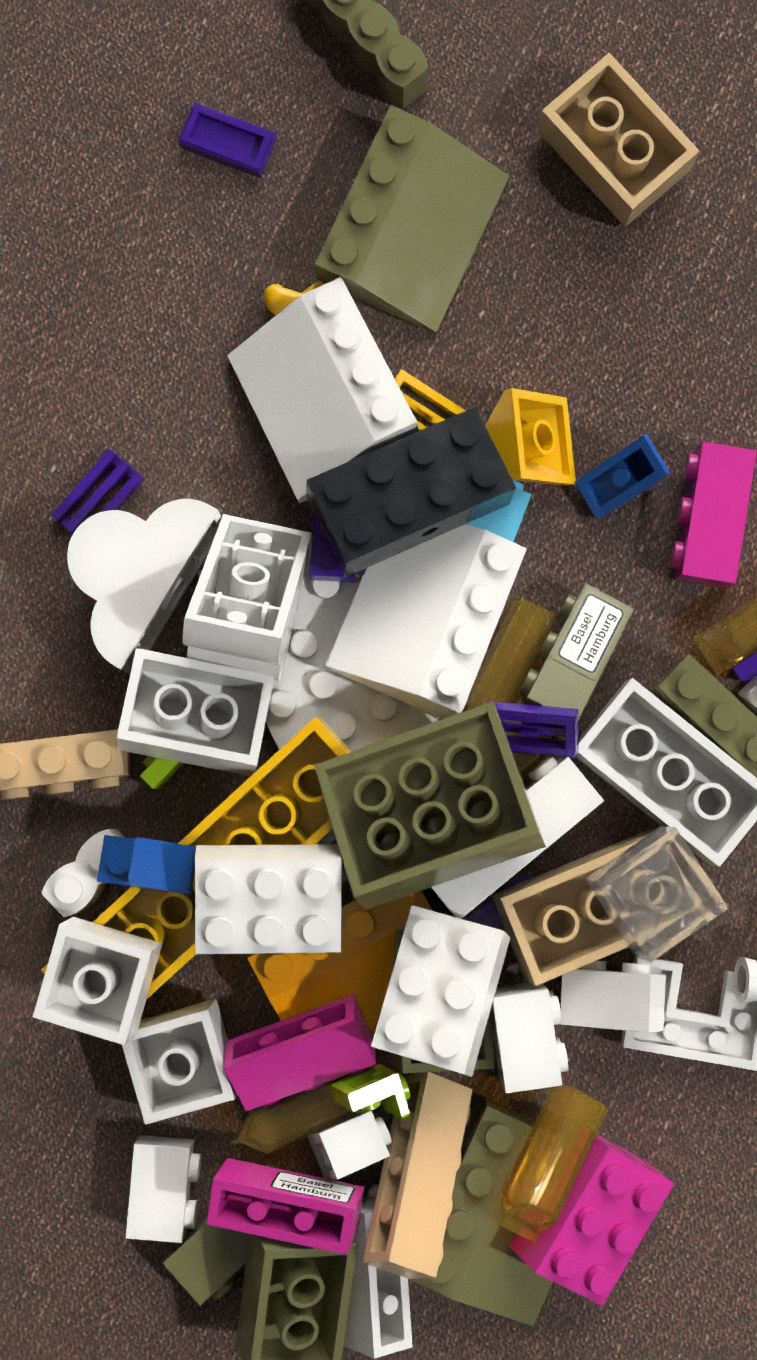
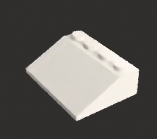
[227,277,419,503]
[325,524,527,719]

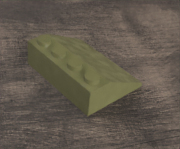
[315,105,510,334]
[314,701,546,910]
[410,1097,573,1326]

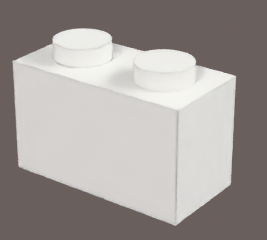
[560,961,666,1033]
[308,1111,392,1180]
[126,1135,201,1243]

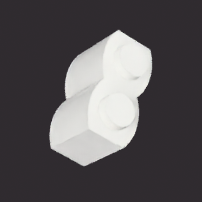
[42,829,125,917]

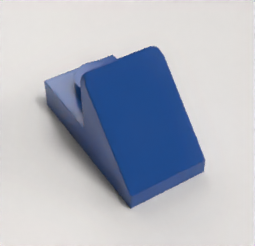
[574,434,670,520]
[97,835,196,895]

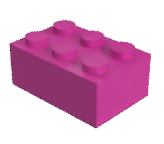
[509,1125,675,1306]

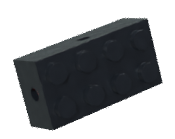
[306,407,516,577]

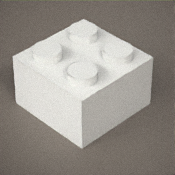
[33,917,162,1045]
[491,982,569,1093]
[122,999,237,1125]

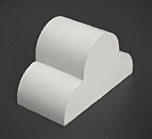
[67,499,222,674]
[182,514,312,681]

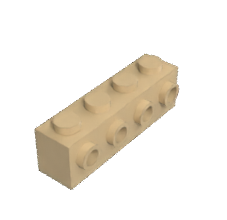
[0,729,132,800]
[362,1072,472,1279]

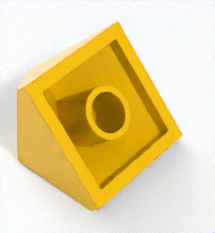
[485,388,576,486]

